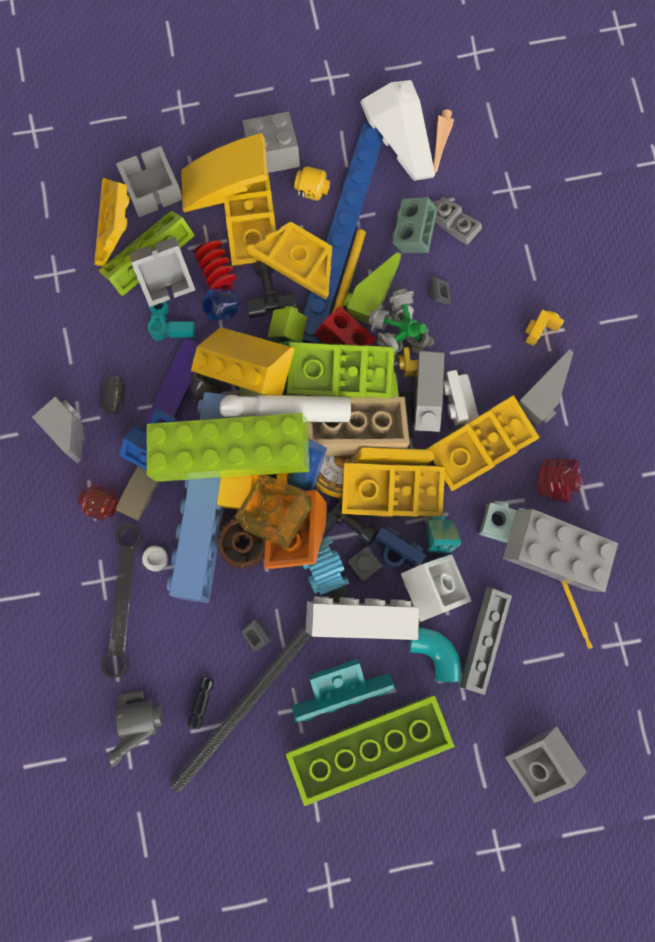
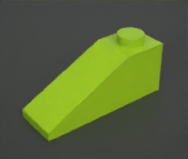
[344,252,401,325]

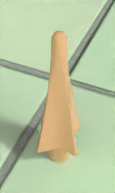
[433,110,454,173]

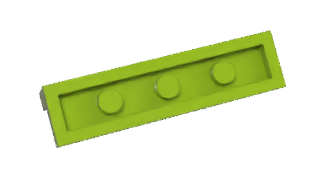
[99,211,195,296]

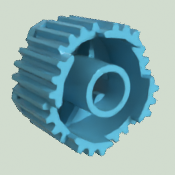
[303,536,349,595]

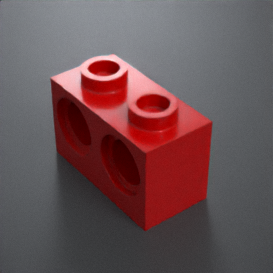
[314,305,376,346]

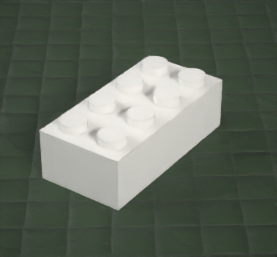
[306,596,419,640]

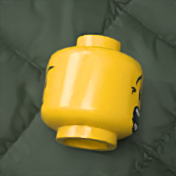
[294,166,330,201]

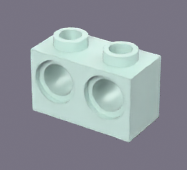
[479,501,526,543]

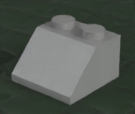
[32,397,84,464]
[505,726,586,803]

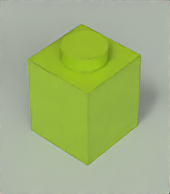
[268,306,307,343]

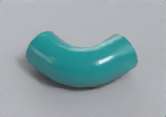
[409,627,461,683]

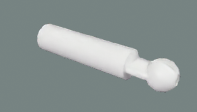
[220,395,351,422]

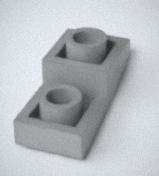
[435,197,482,245]

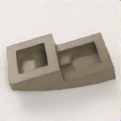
[116,466,160,521]

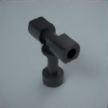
[246,261,297,319]
[324,497,379,547]

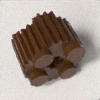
[216,517,266,571]

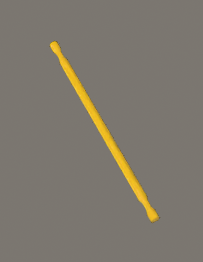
[561,581,592,649]

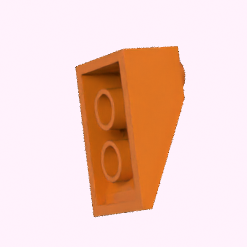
[264,490,327,569]

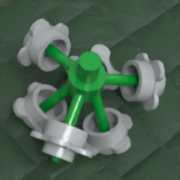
[369,289,434,360]

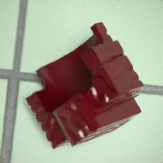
[538,458,583,503]

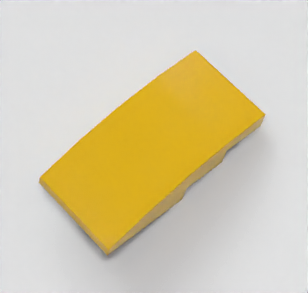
[181,133,268,212]
[224,173,276,266]
[426,395,540,491]
[342,463,445,517]

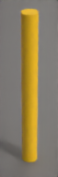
[332,229,366,312]

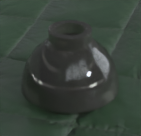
[190,373,223,404]

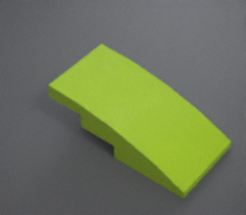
[287,342,395,398]

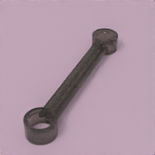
[101,524,143,678]

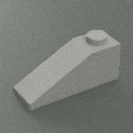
[519,349,573,426]
[413,351,445,432]

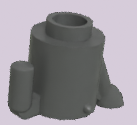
[109,690,163,767]

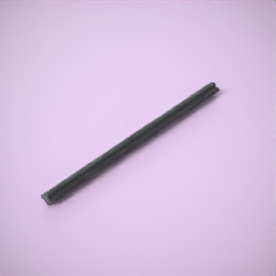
[170,586,349,792]

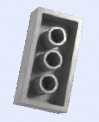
[503,509,618,592]

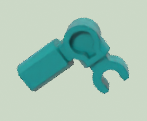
[148,301,195,341]

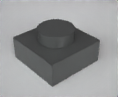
[347,547,382,582]

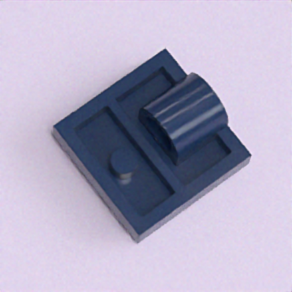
[374,527,426,568]

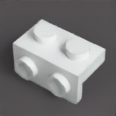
[443,370,478,426]

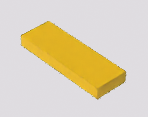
[354,447,434,465]

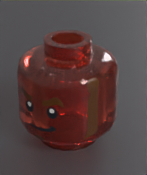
[78,484,118,521]

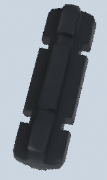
[399,391,415,439]
[187,677,214,729]

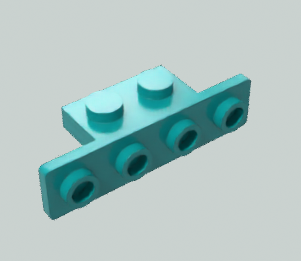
[292,659,395,722]

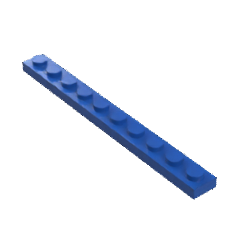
[302,123,384,343]

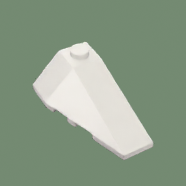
[360,80,435,181]

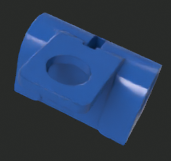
[120,409,177,470]

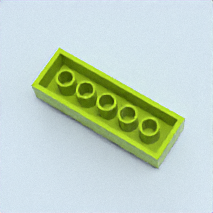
[147,413,310,482]
[286,695,455,806]

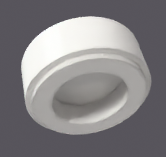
[142,546,169,572]

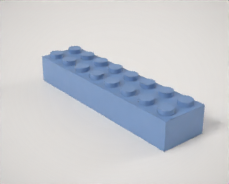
[167,392,227,603]

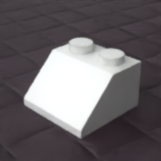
[401,554,471,622]

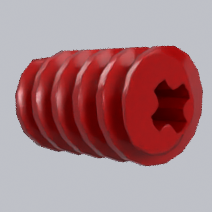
[193,240,237,296]

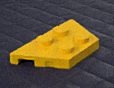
[94,178,129,267]
[246,222,332,300]

